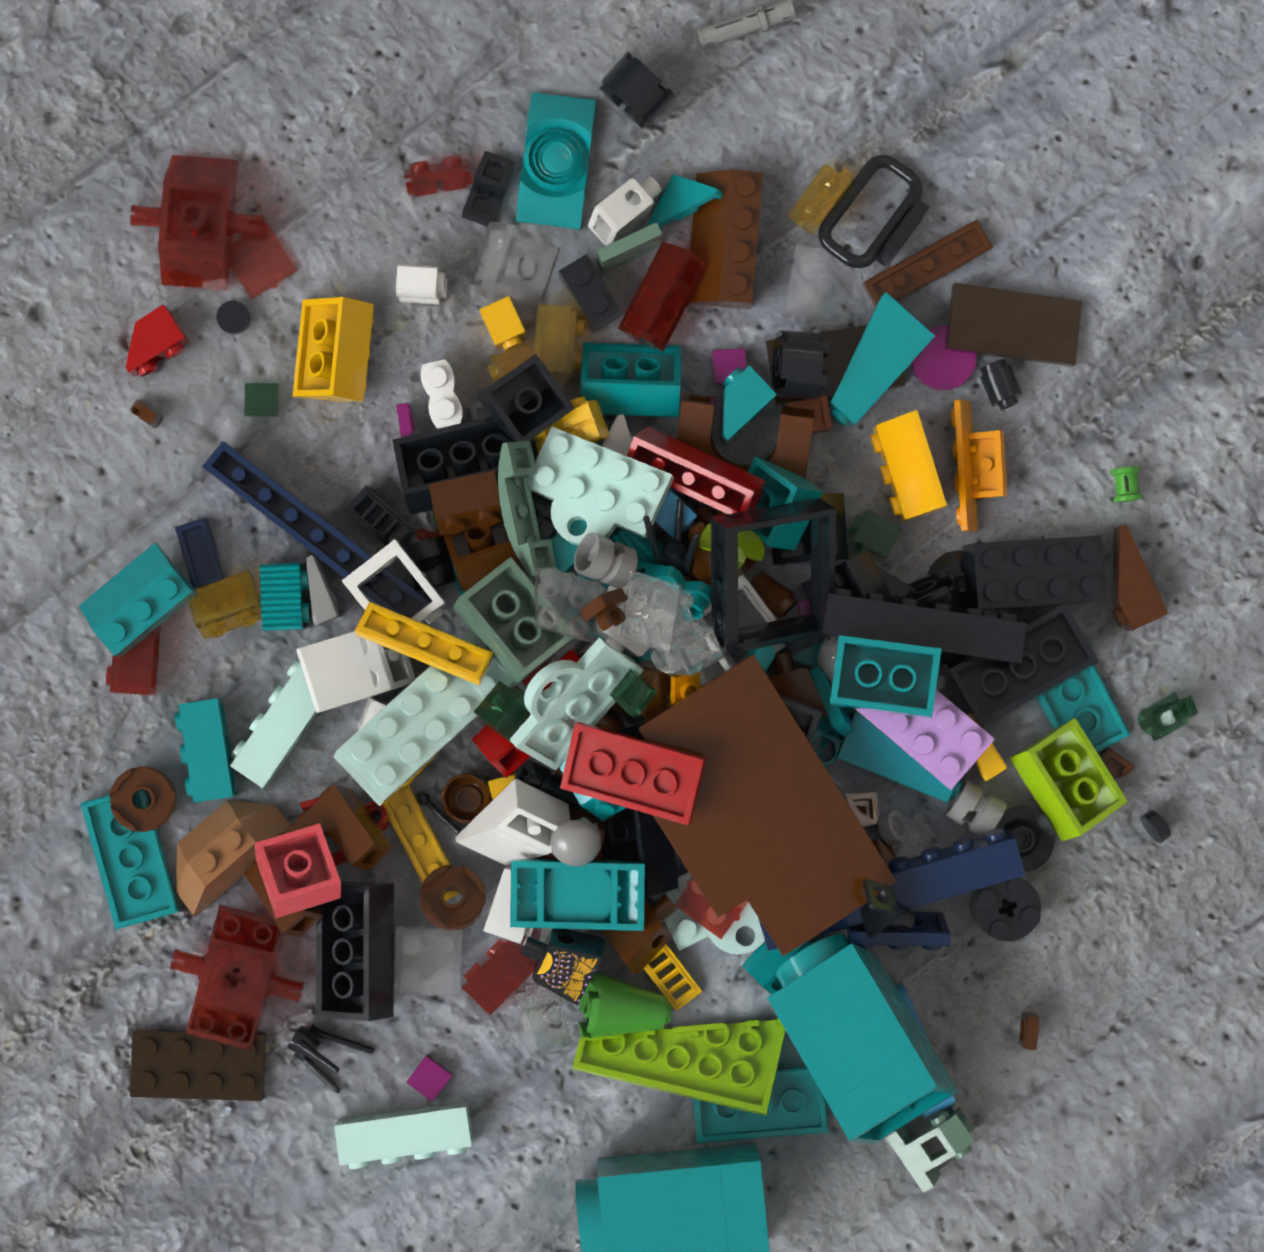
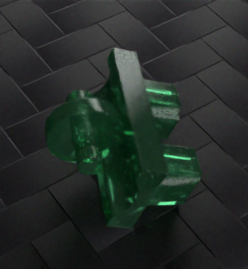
[1138,692,1198,741]

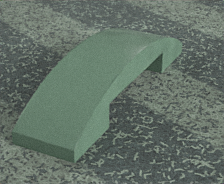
[498,441,558,577]

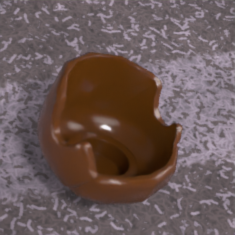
[441,773,492,823]

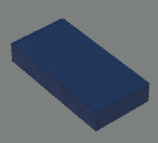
[175,518,226,590]

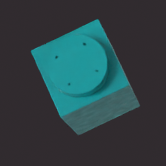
[767,934,959,1144]
[575,1143,770,1252]

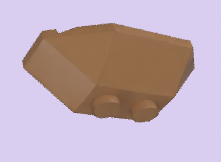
[176,800,292,917]

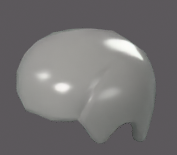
[551,817,601,867]

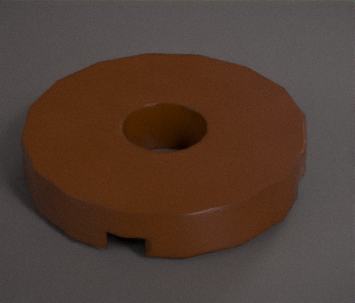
[110,766,177,832]
[420,865,486,931]

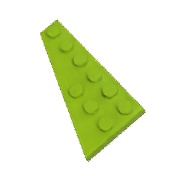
[572,1018,786,1116]

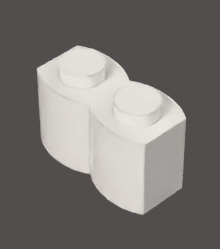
[396,263,448,305]
[421,359,465,429]

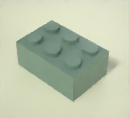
[453,557,576,685]

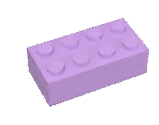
[854,689,994,790]

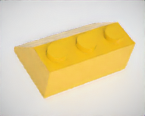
[292,297,374,402]
[870,410,947,522]

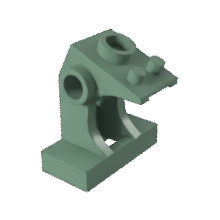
[886,1107,975,1193]

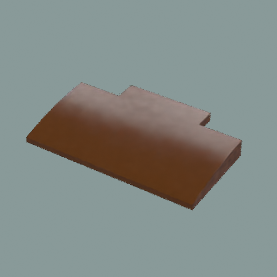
[638,654,897,956]

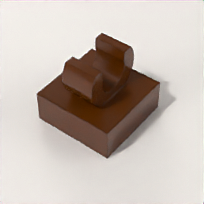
[579,588,628,631]

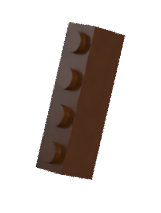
[685,169,763,309]

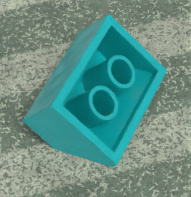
[581,342,681,417]
[79,542,198,657]

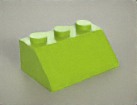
[1009,718,1128,841]

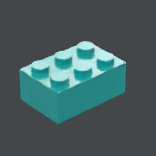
[830,635,941,719]

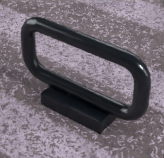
[818,155,930,269]

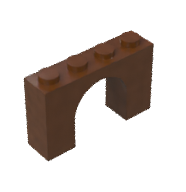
[677,393,815,479]
[244,784,392,937]

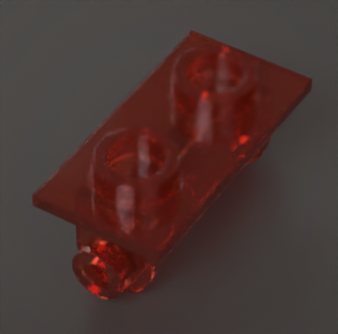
[404,155,472,197]

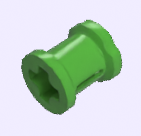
[1110,466,1144,503]

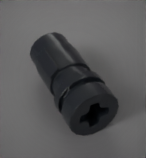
[514,759,580,809]

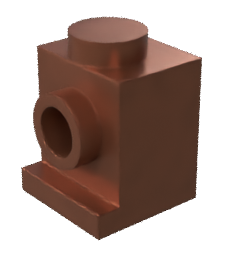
[786,395,832,434]

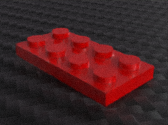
[560,722,707,825]

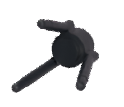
[643,498,700,576]
[287,1025,374,1093]

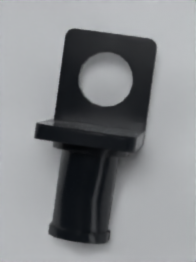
[860,879,915,938]

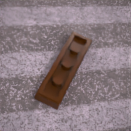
[862,219,993,307]

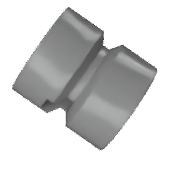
[574,532,638,589]
[945,779,1007,837]

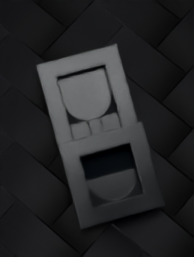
[462,151,516,228]

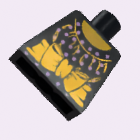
[520,928,605,1006]

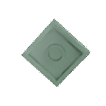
[596,222,662,273]

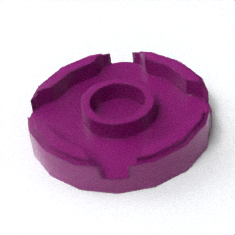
[911,325,976,391]

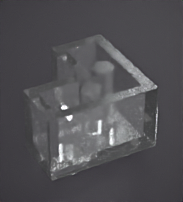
[636,594,724,676]

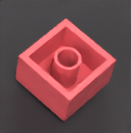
[255,823,341,918]

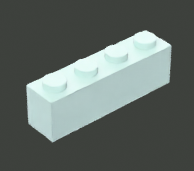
[230,658,318,788]
[334,1102,474,1169]

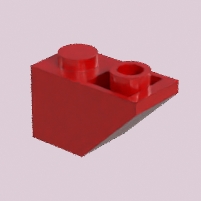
[125,304,190,377]

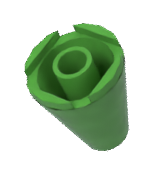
[579,972,672,1039]

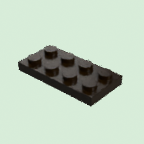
[130,1029,266,1101]

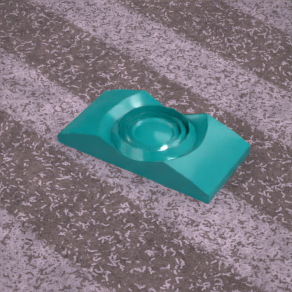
[516,92,597,230]
[510,858,645,931]

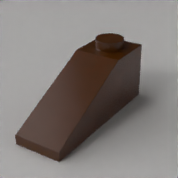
[1112,524,1168,631]

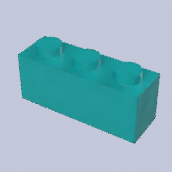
[175,698,238,803]

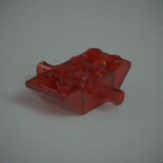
[130,155,265,291]
[170,904,305,1051]

